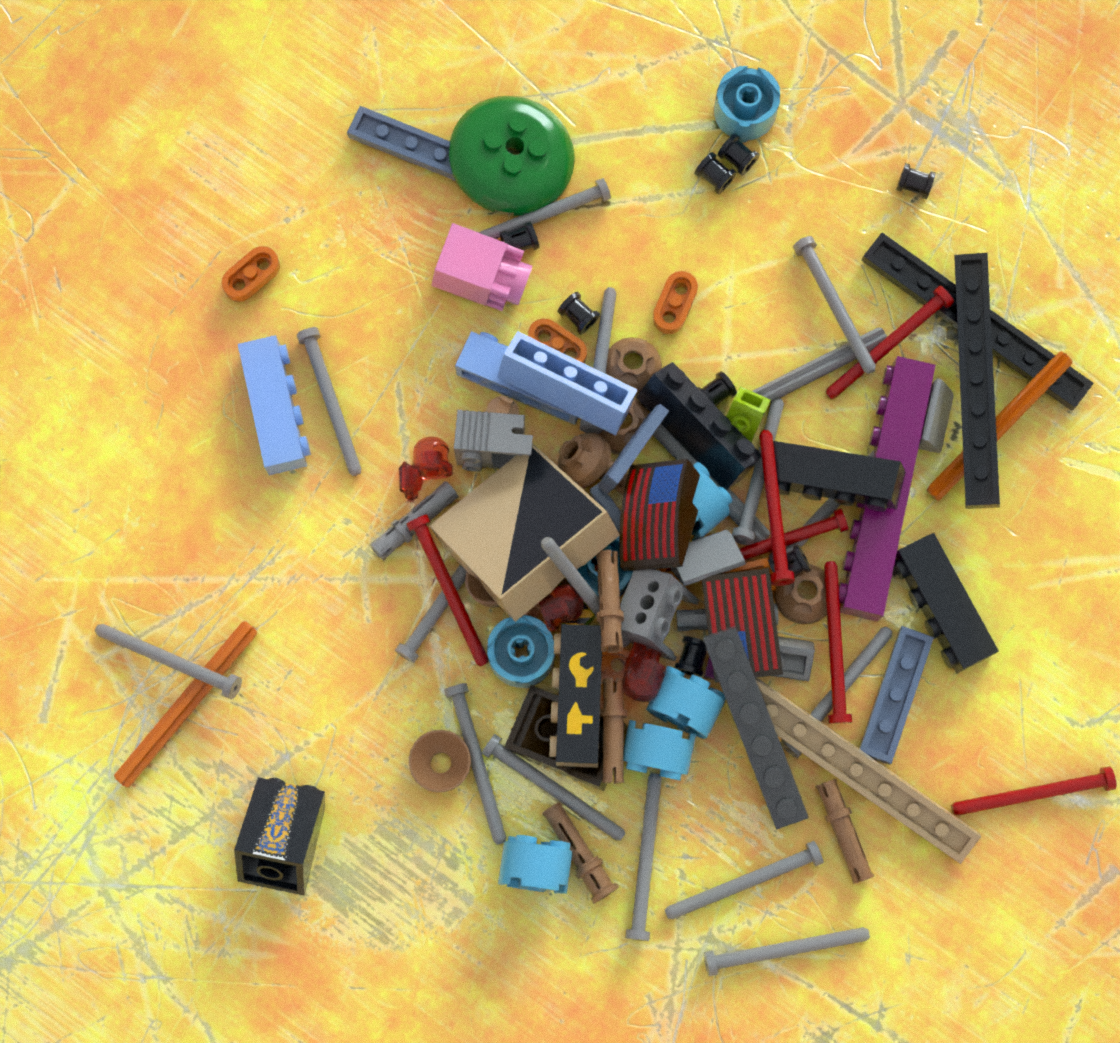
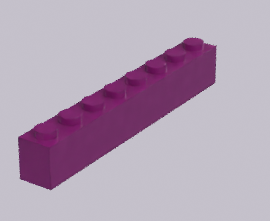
[839,356,936,622]

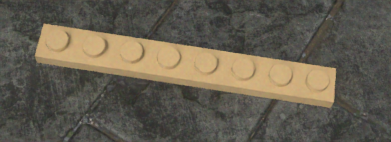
[756,678,981,864]

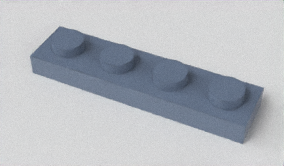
[347,106,456,181]
[859,626,934,765]

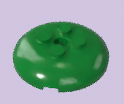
[449,96,575,216]

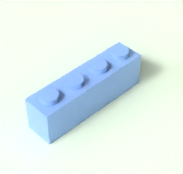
[455,331,579,425]
[497,331,637,436]
[238,335,311,475]

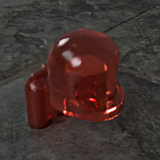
[398,436,453,500]
[539,584,584,632]
[621,642,666,703]

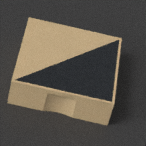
[430,443,620,622]

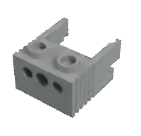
[454,410,533,472]
[620,569,699,661]

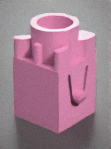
[431,223,532,311]

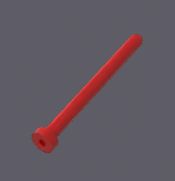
[825,286,954,399]
[759,430,795,586]
[739,508,849,560]
[406,514,488,667]
[824,561,852,724]
[951,766,1117,816]

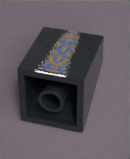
[234,777,325,896]

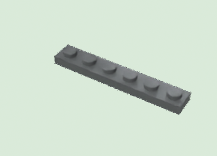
[703,625,809,830]

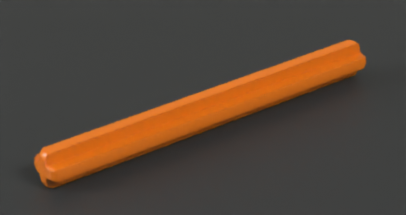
[927,351,1073,501]
[114,621,257,788]

